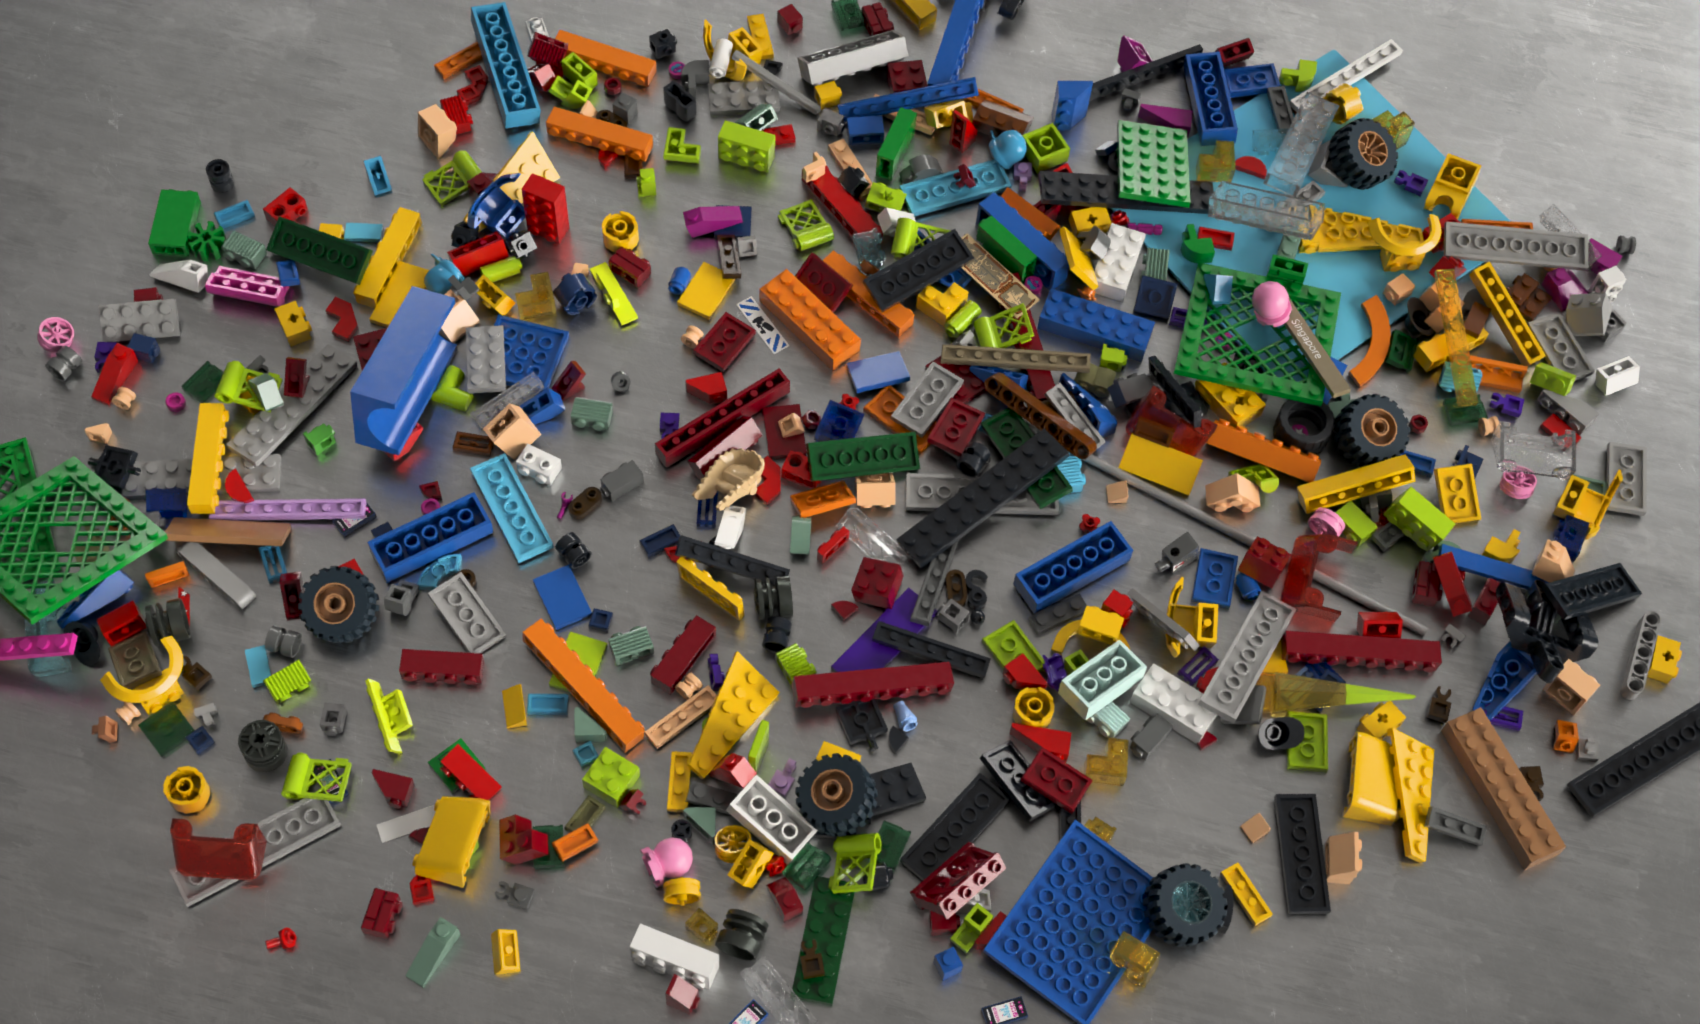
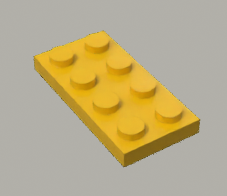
[676,557,745,621]

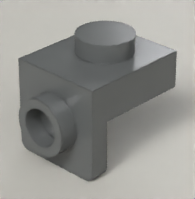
[448,275,479,301]

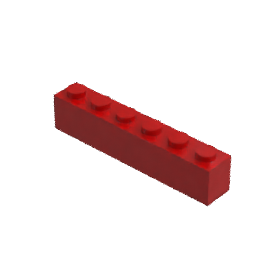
[801,165,883,252]

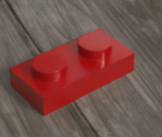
[762,124,796,146]
[817,526,849,564]

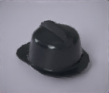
[1404,297,1434,339]
[63,621,100,666]
[1258,717,1305,750]

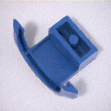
[467,173,525,239]

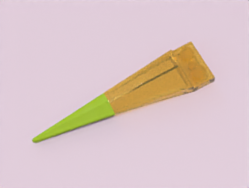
[1255,672,1416,713]

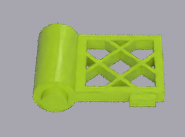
[422,151,482,207]
[777,199,834,252]
[891,218,950,260]
[973,303,1034,348]
[214,361,283,413]
[281,753,352,802]
[829,833,882,893]

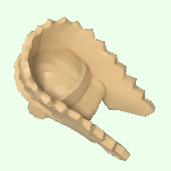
[692,448,765,511]

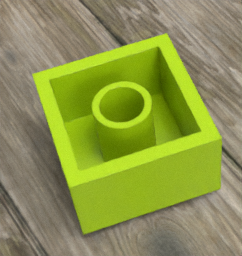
[1022,123,1070,174]
[582,747,640,808]

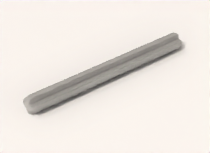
[732,50,821,115]

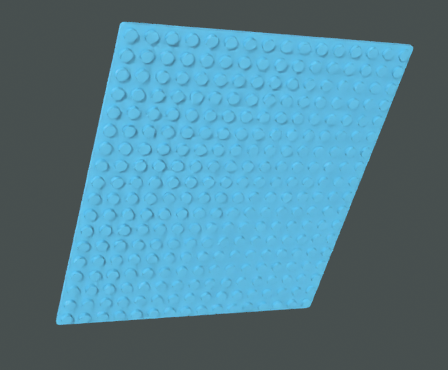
[1111,50,1510,382]

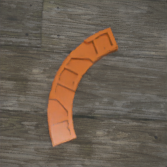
[1348,295,1391,387]

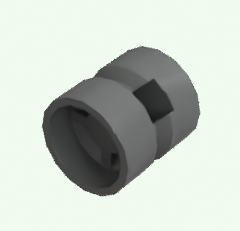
[45,345,82,381]
[265,625,302,658]

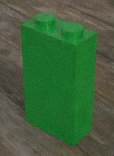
[875,107,917,182]
[148,189,201,256]
[976,215,1037,284]

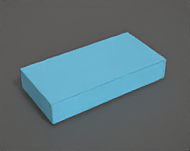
[344,223,383,243]
[245,645,271,688]

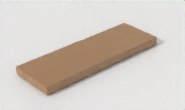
[165,517,291,546]

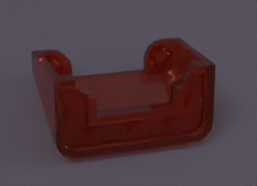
[1125,385,1218,457]
[170,818,267,880]

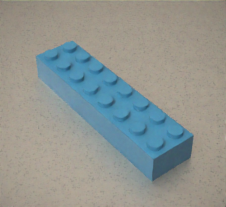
[471,2,541,129]

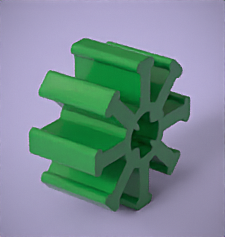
[187,221,227,262]

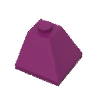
[1117,35,1153,72]
[1541,268,1589,312]

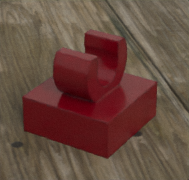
[953,164,976,188]
[618,789,647,814]

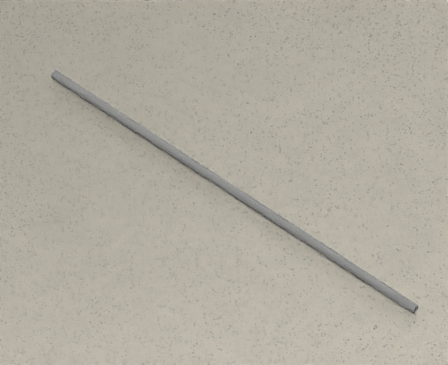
[999,408,1428,636]

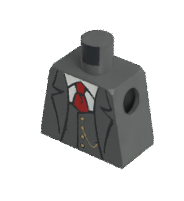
[1155,531,1199,573]

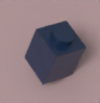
[128,333,160,363]

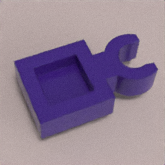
[1394,170,1428,196]
[94,342,116,373]
[1489,393,1524,418]
[660,412,680,439]
[707,654,725,691]

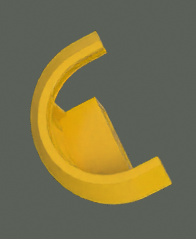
[703,19,763,81]
[1367,214,1441,272]
[1553,469,1623,540]
[1165,577,1218,658]
[1051,605,1130,656]
[100,636,184,716]

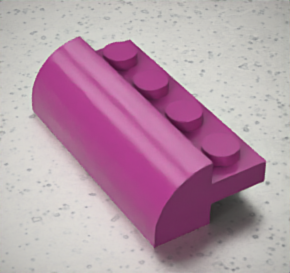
[205,266,290,307]

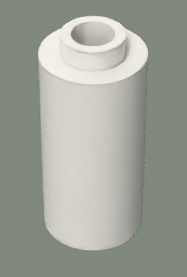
[709,38,733,78]

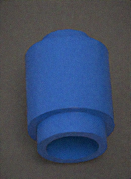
[668,267,691,295]
[1236,572,1261,601]

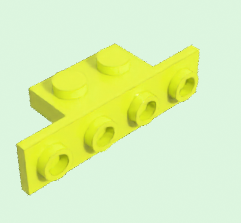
[589,262,638,325]
[365,679,413,755]

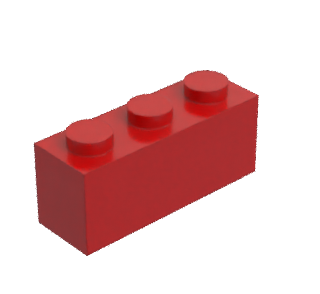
[447,231,509,277]
[440,744,502,801]

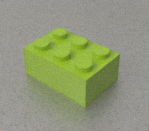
[718,120,775,173]
[1383,487,1455,552]

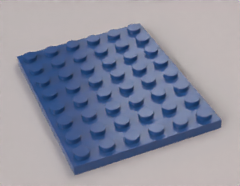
[983,820,1176,1024]

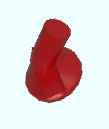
[265,927,296,949]

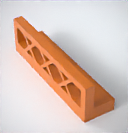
[1001,187,1061,241]
[1450,352,1528,393]

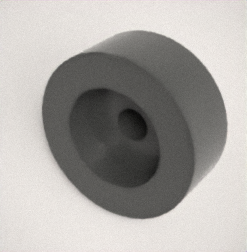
[611,371,631,391]

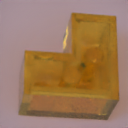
[1372,110,1415,150]
[1196,140,1235,182]
[515,272,557,320]
[1084,738,1129,786]
[1110,931,1160,988]

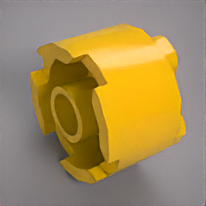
[1322,83,1363,124]
[602,211,639,253]
[1012,687,1054,728]
[163,766,210,814]

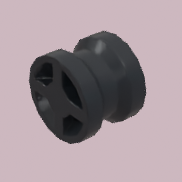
[671,819,692,843]

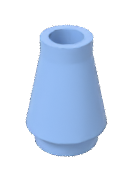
[893,701,918,732]

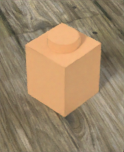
[1383,273,1415,305]

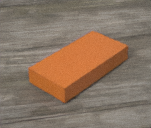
[145,561,189,588]
[552,823,598,862]

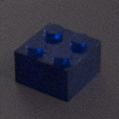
[814,400,865,442]

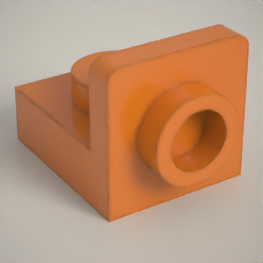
[1553,719,1579,753]

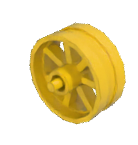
[714,825,751,863]
[663,877,701,906]

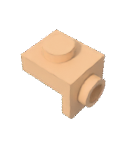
[803,152,826,183]

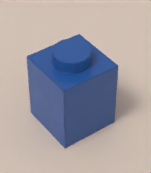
[933,946,963,981]

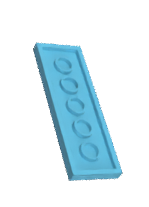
[899,160,1012,217]
[470,453,554,563]

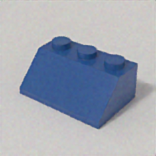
[1052,81,1093,131]

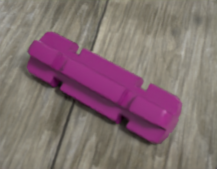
[1127,223,1163,235]

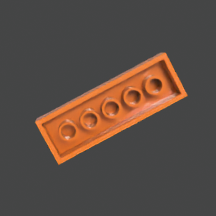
[759,269,861,371]

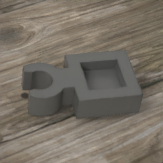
[495,881,535,911]

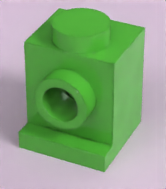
[303,423,336,455]

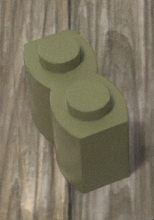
[1074,363,1116,397]

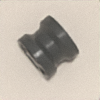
[1616,235,1636,254]

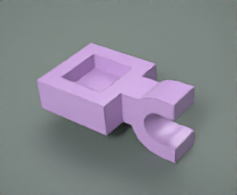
[1013,162,1032,191]
[768,758,797,798]

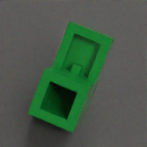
[1180,224,1215,263]

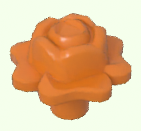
[1077,286,1097,301]

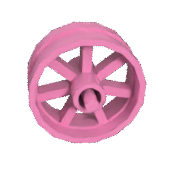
[37,317,74,353]
[1499,467,1537,499]
[1308,507,1345,542]

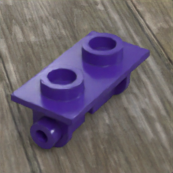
[1043,653,1067,692]

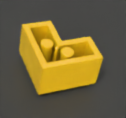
[916,282,969,327]

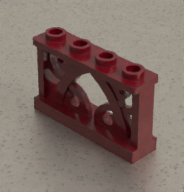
[910,842,1006,919]

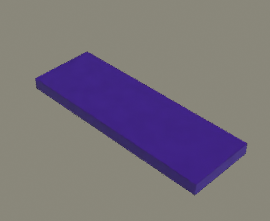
[831,587,938,672]

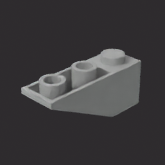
[1537,389,1600,435]

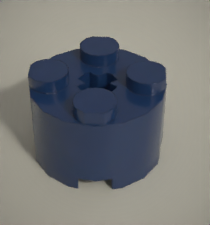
[553,273,597,315]

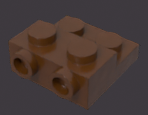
[1506,273,1552,322]

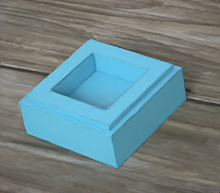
[572,741,599,769]

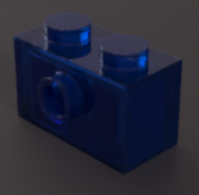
[146,487,187,519]
[1552,515,1589,562]

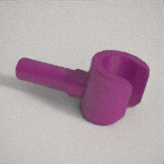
[557,492,573,519]

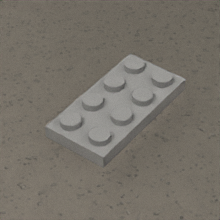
[708,81,780,116]
[98,299,180,342]
[1527,313,1595,380]
[466,325,506,394]
[891,362,964,438]
[1607,442,1647,516]
[428,572,506,653]
[1127,588,1200,651]

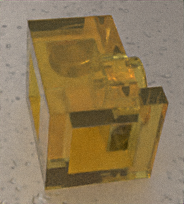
[1084,816,1117,844]
[685,908,718,944]

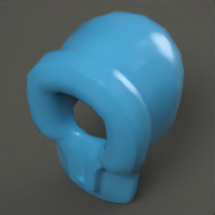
[989,130,1027,169]
[424,253,465,295]

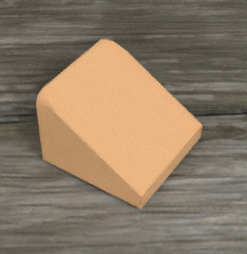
[580,100,598,118]
[571,263,589,278]
[778,413,805,438]
[84,423,112,444]
[1106,481,1128,503]
[1240,813,1271,843]

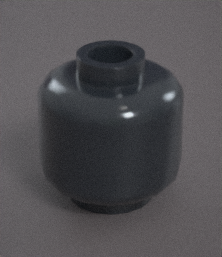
[862,861,893,890]

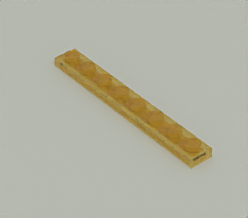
[1434,269,1478,406]

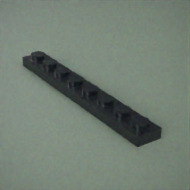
[1089,44,1203,102]

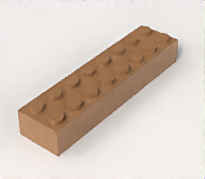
[1441,708,1566,870]

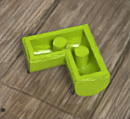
[663,127,701,164]
[431,365,474,412]
[1228,464,1279,493]

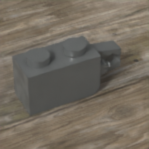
[1107,373,1157,408]

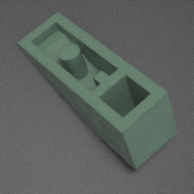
[405,917,461,987]

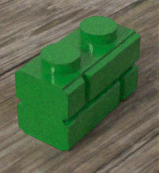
[1266,254,1308,285]

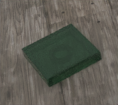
[138,701,195,757]

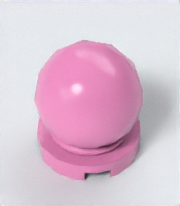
[1252,281,1292,327]
[640,837,693,888]

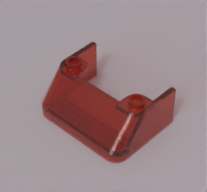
[1280,534,1358,622]

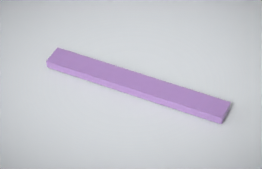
[209,498,367,521]

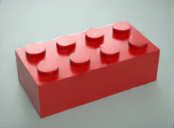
[521,173,570,244]

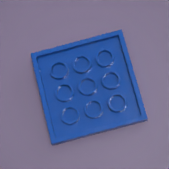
[494,314,569,393]

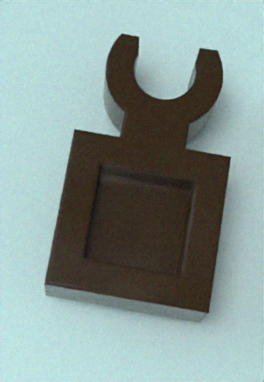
[181,656,212,691]
[1427,686,1452,723]
[1519,766,1544,801]
[800,939,825,979]

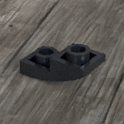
[1218,885,1234,934]

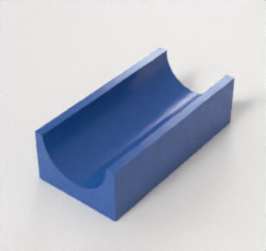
[350,286,458,456]

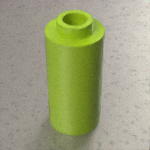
[480,256,523,282]
[944,300,982,338]

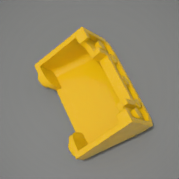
[1343,731,1400,826]
[412,796,491,888]

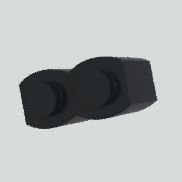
[663,81,696,121]

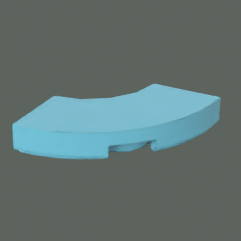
[417,554,462,590]

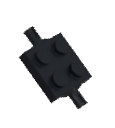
[88,445,141,489]
[836,699,888,751]

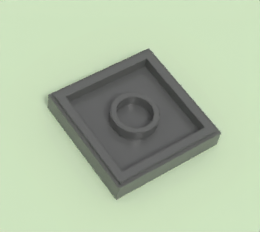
[1220,685,1267,724]

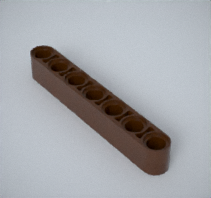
[984,373,1097,459]

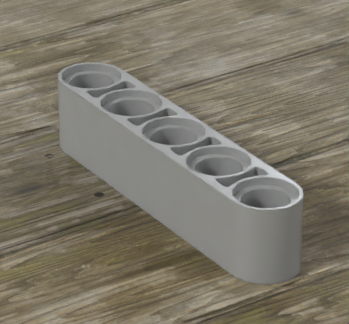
[175,542,257,610]
[1620,611,1661,701]

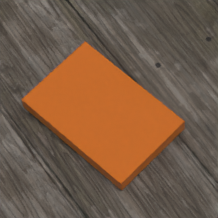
[790,480,856,518]

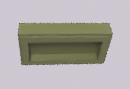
[564,795,605,833]

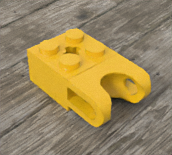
[1424,153,1481,220]
[1195,362,1266,427]

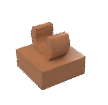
[92,716,118,743]

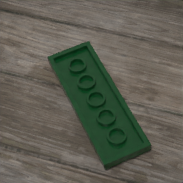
[266,216,373,285]
[981,408,1073,509]
[806,432,920,482]
[791,876,855,1006]

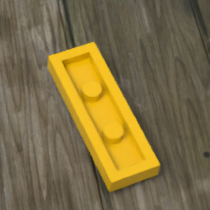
[747,14,774,60]
[667,751,692,812]
[1220,862,1273,926]

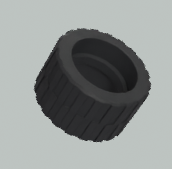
[1273,399,1335,455]

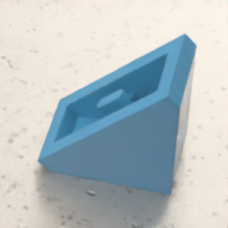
[363,155,392,195]
[1203,274,1233,304]

